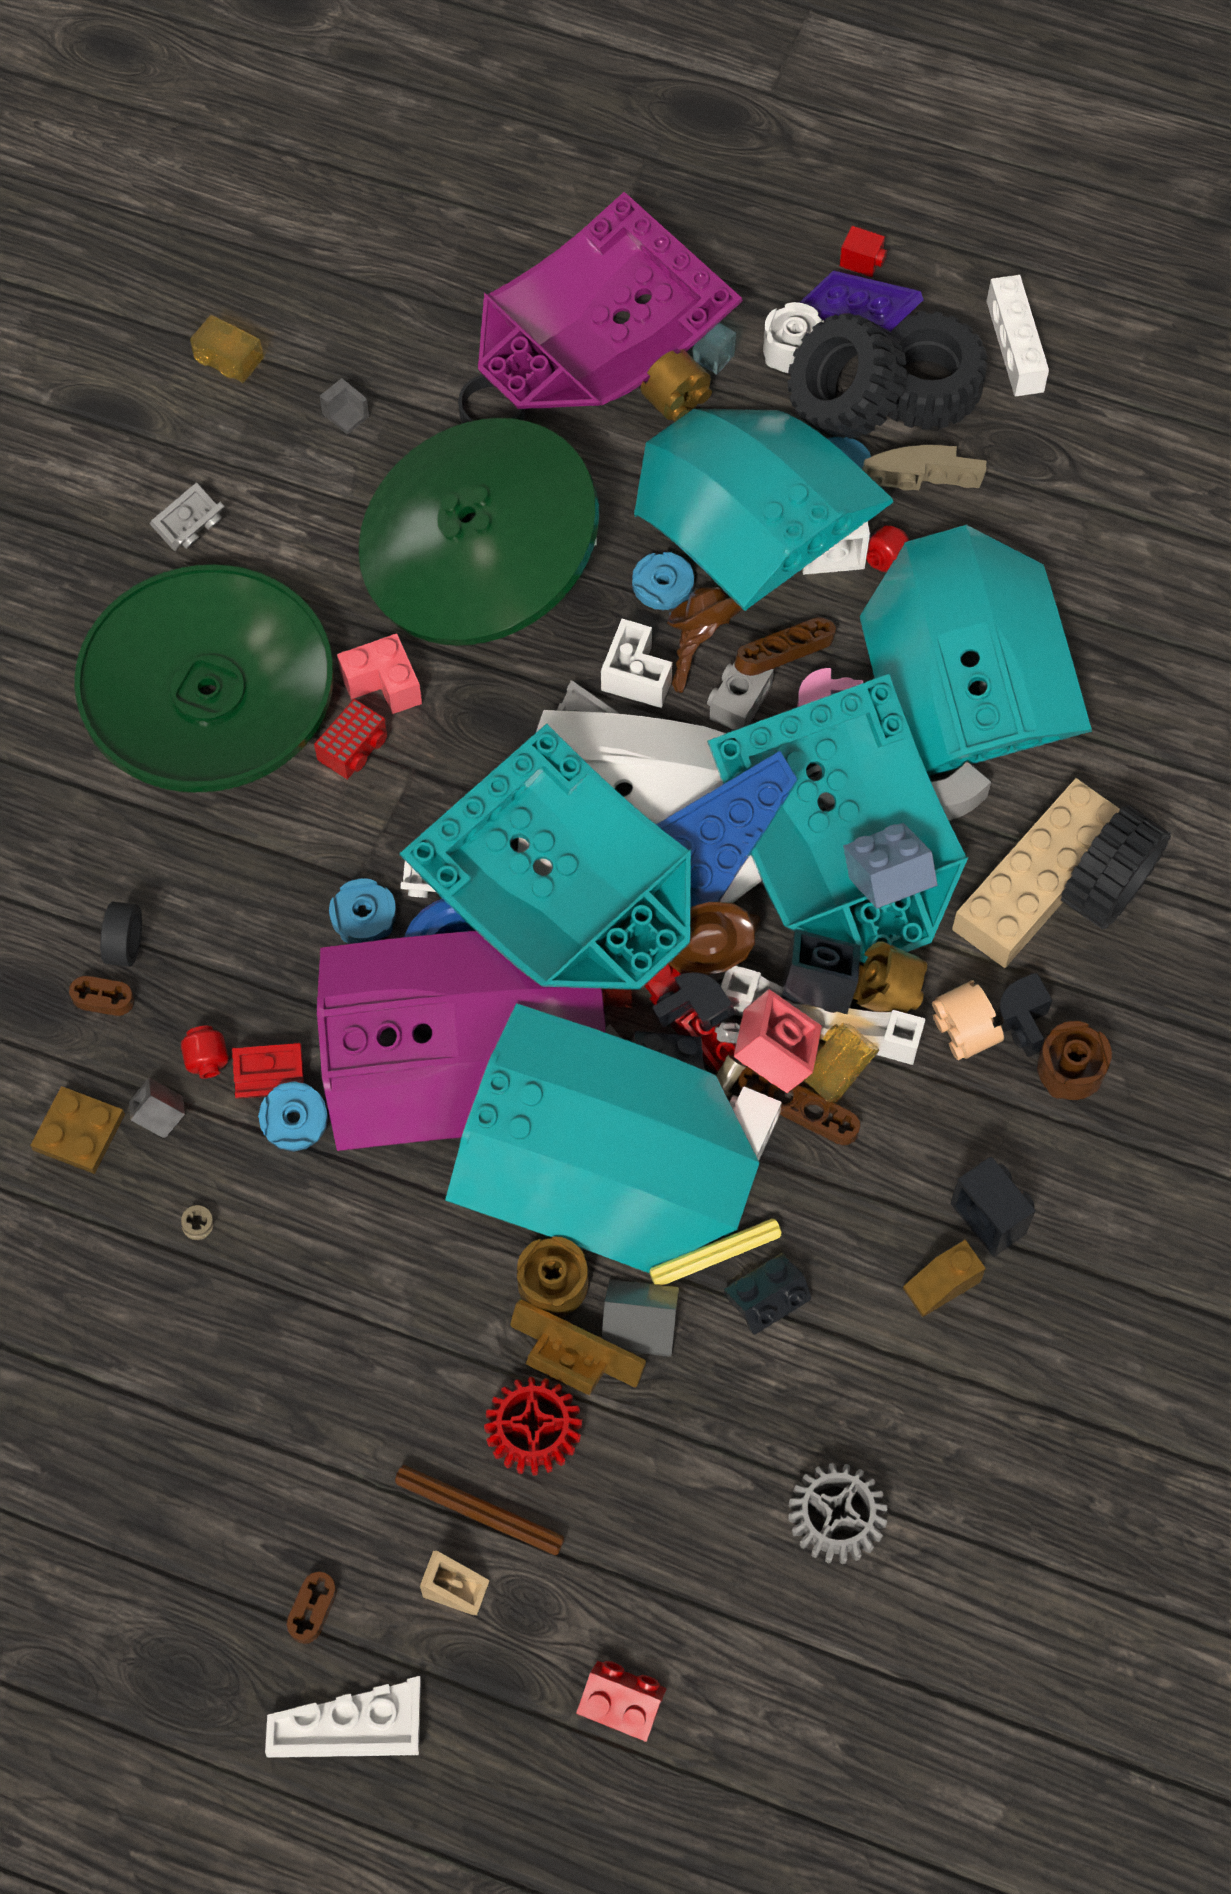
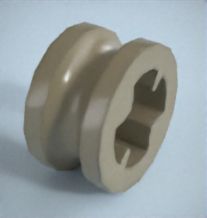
[181,1205,213,1240]

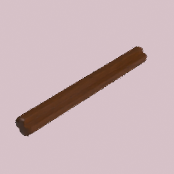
[395,1465,564,1555]

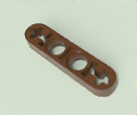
[734,617,836,676]
[738,1066,860,1145]

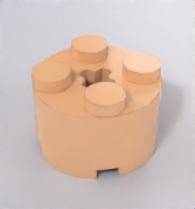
[932,980,1004,1060]

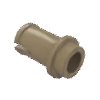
[716,1055,746,1097]

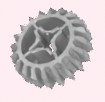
[788,1463,887,1564]

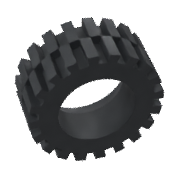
[1061,805,1171,930]

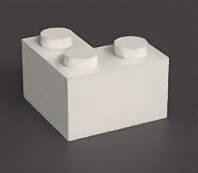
[601,619,672,708]

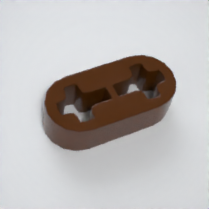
[69,976,134,1016]
[287,1572,337,1644]

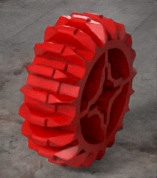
[484,1376,582,1476]

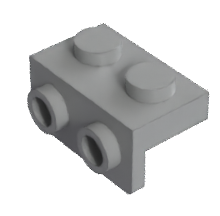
[149,482,224,551]

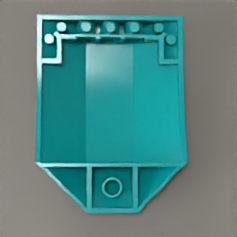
[634,409,893,611]
[445,1003,760,1274]

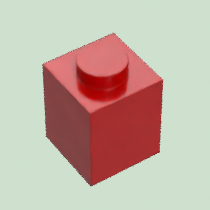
[839,226,887,277]

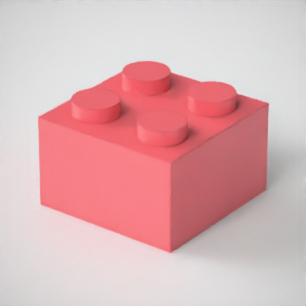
[734,989,822,1093]

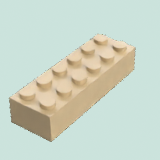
[952,778,1120,968]

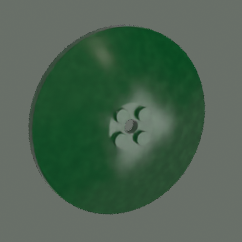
[359,418,599,646]
[74,565,334,793]

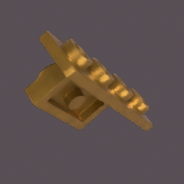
[510,1299,646,1396]

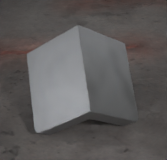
[320,378,369,434]
[129,1078,185,1138]

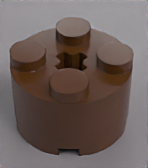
[1037,1021,1112,1100]

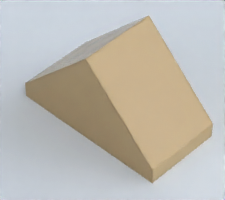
[420,1551,490,1615]

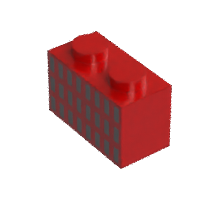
[314,699,387,780]

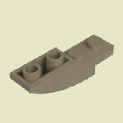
[862,445,987,491]

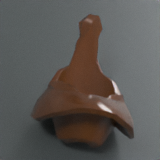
[667,587,743,693]
[668,902,761,975]

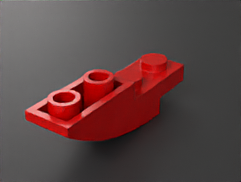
[645,964,736,1074]

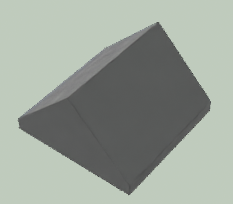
[602,1279,679,1357]

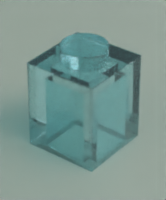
[693,323,736,374]

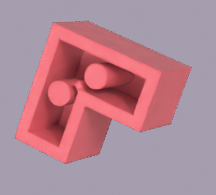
[337,633,422,714]

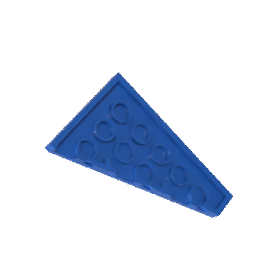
[656,751,798,907]

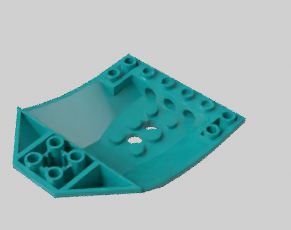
[860,525,1092,776]
[707,674,968,964]
[400,724,691,989]

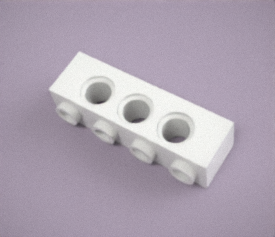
[987,275,1049,396]

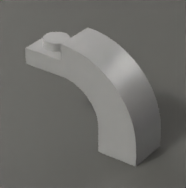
[931,762,991,820]

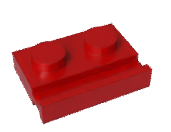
[232,1043,304,1099]

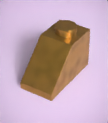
[903,1240,986,1317]

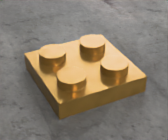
[30,1086,125,1174]

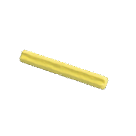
[650,1219,781,1285]

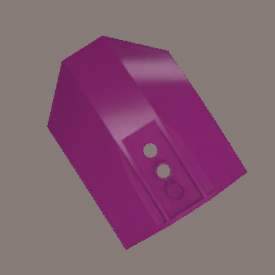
[478,192,743,409]
[317,931,607,1151]

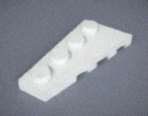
[265,1676,421,1757]

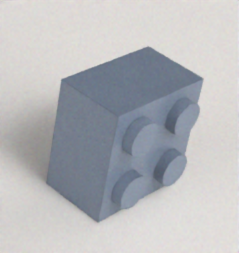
[843,823,937,909]

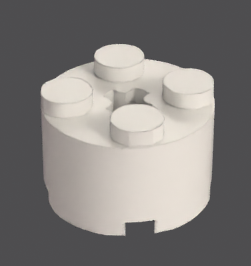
[763,302,824,373]

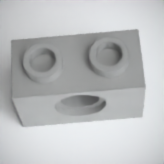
[707,663,774,731]

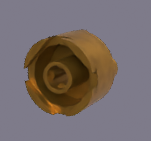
[641,349,712,422]
[853,942,927,1013]
[517,1237,588,1318]

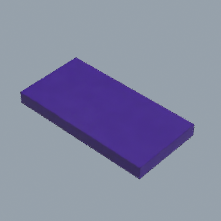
[799,271,923,332]

